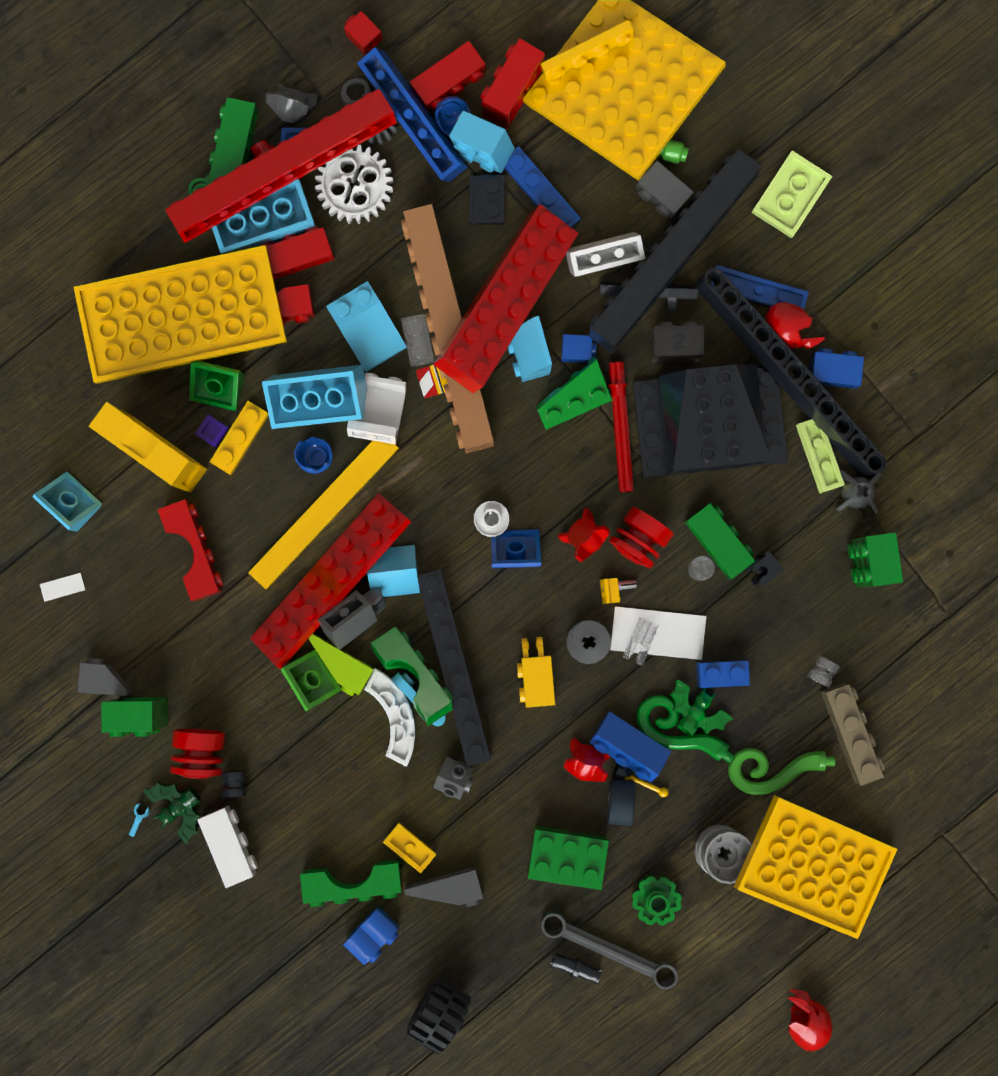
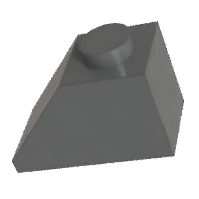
[78,658,132,696]

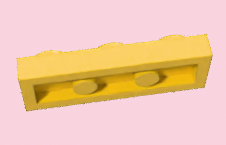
[210,401,269,475]

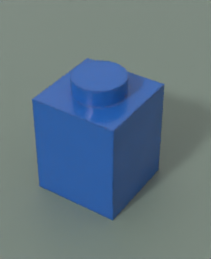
[561,334,597,364]

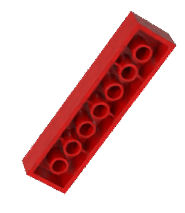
[433,204,579,393]

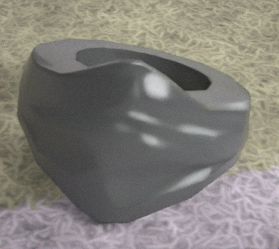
[341,78,372,106]

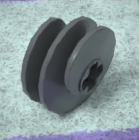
[566,620,611,664]

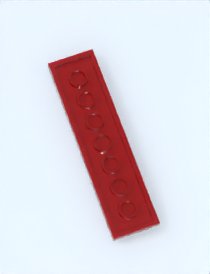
[250,493,411,669]

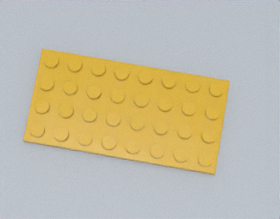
[74,245,287,384]

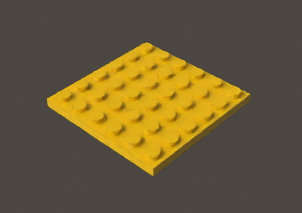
[523,0,726,181]

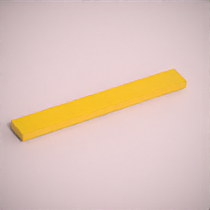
[248,441,399,590]

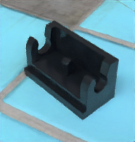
[746,551,784,588]

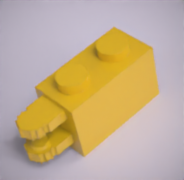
[517,637,555,708]

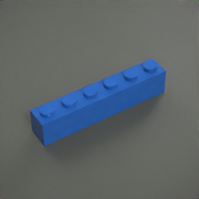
[357,47,468,182]

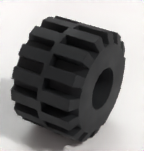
[406,977,472,1055]

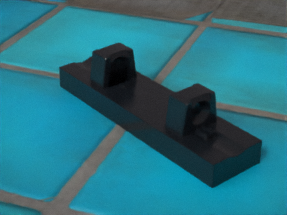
[599,281,698,311]

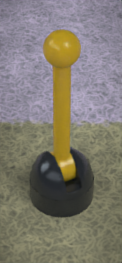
[611,764,668,797]

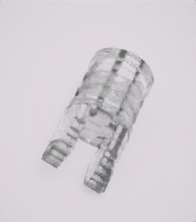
[623,617,659,666]

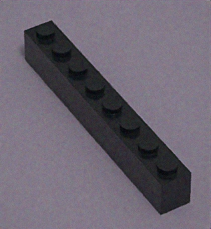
[417,569,491,767]

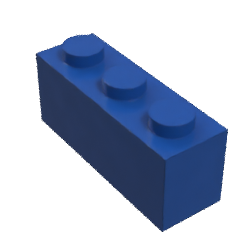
[589,711,671,782]

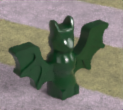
[144,782,201,844]

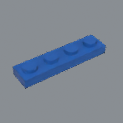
[504,146,581,228]

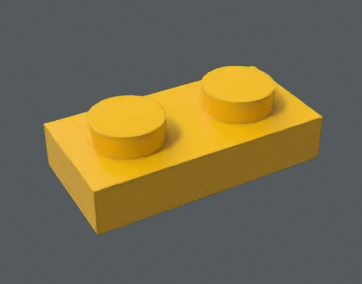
[383,822,437,873]

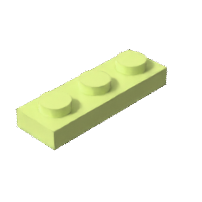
[796,419,845,493]

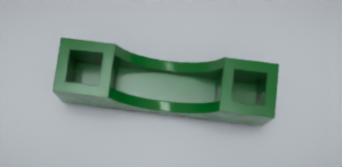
[371,627,453,726]
[300,859,403,907]

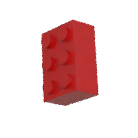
[481,39,545,130]

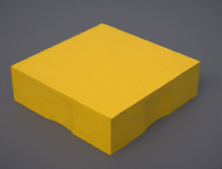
[89,402,207,493]

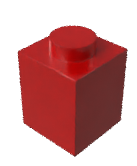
[344,11,383,56]

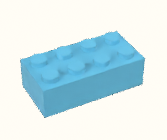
[212,179,316,255]

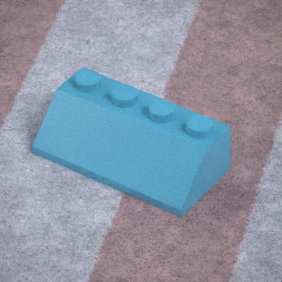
[262,365,367,429]

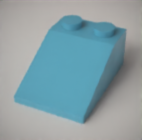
[326,281,407,372]
[508,316,552,382]

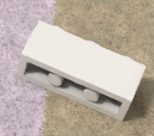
[566,232,645,277]
[198,805,258,888]

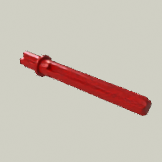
[608,362,633,493]

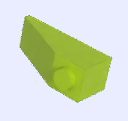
[308,633,375,696]

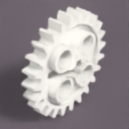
[315,145,393,224]

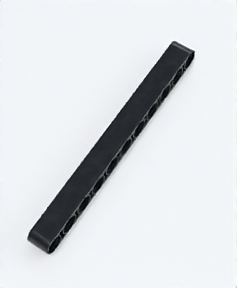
[696,268,886,477]

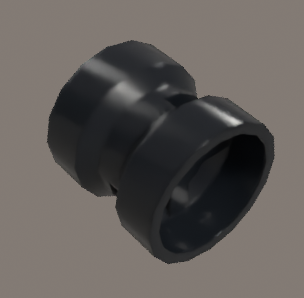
[221,770,247,797]

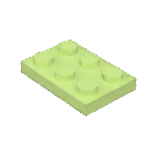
[751,151,832,238]

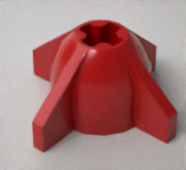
[558,508,610,562]
[564,738,610,782]

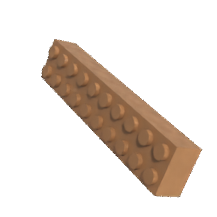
[400,204,494,454]

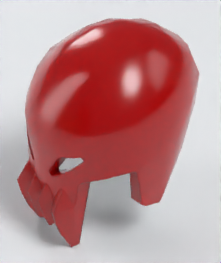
[765,302,825,349]
[788,989,833,1051]

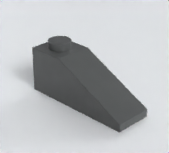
[404,866,484,907]

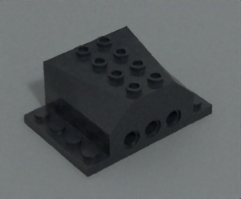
[632,364,788,478]

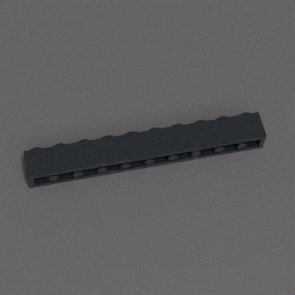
[589,149,762,354]

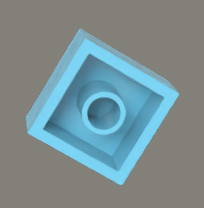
[449,111,515,173]

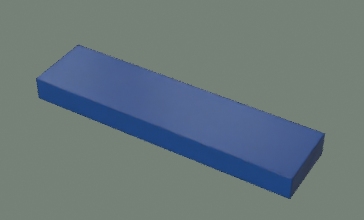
[710,265,809,310]

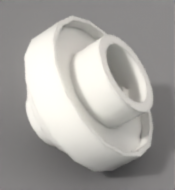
[474,501,509,537]

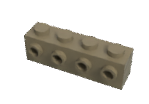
[820,683,884,786]

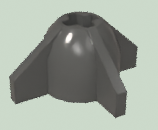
[266,84,318,123]
[835,470,882,515]

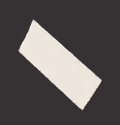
[610,606,706,660]

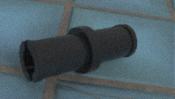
[550,952,602,984]

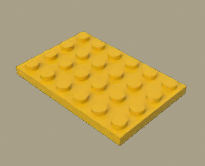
[734,795,898,939]

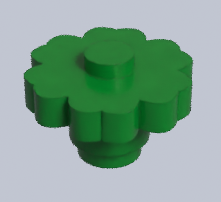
[631,875,682,926]

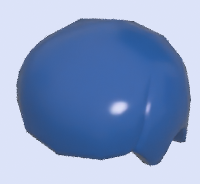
[434,96,471,136]
[294,437,334,474]

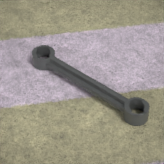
[541,911,678,990]

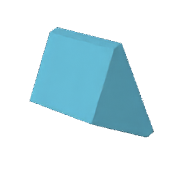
[33,472,102,532]
[367,545,420,597]

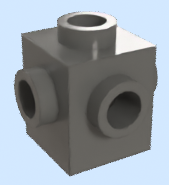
[433,757,474,800]

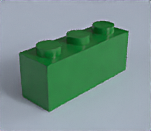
[684,503,755,579]

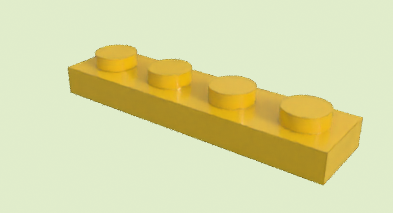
[541,20,633,80]

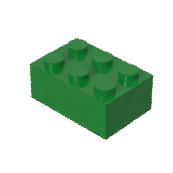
[847,533,903,587]
[101,697,168,737]
[527,826,609,890]

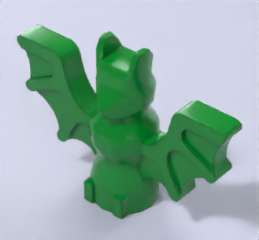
[670,680,733,736]

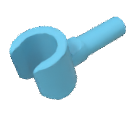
[129,803,150,837]

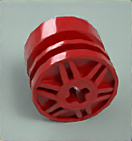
[609,506,674,569]
[170,729,225,779]

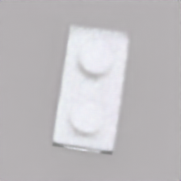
[401,314,435,367]

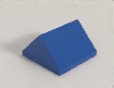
[491,529,541,568]

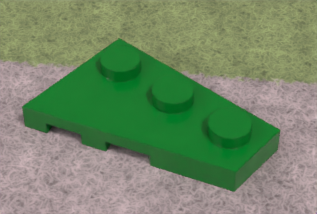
[536,357,612,430]

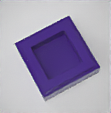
[195,414,229,448]

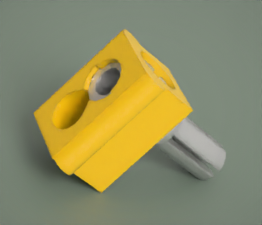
[600,578,637,604]

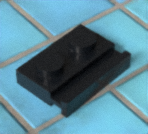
[469,175,505,225]

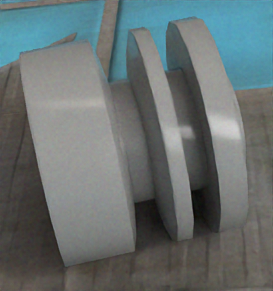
[694,824,752,884]

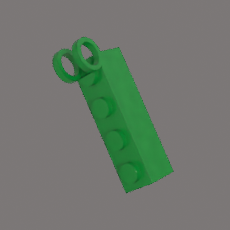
[188,97,259,196]

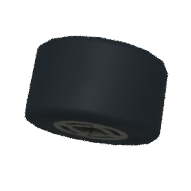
[607,780,636,826]

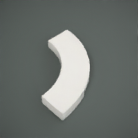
[364,668,415,767]

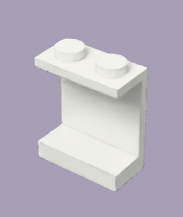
[347,373,406,444]

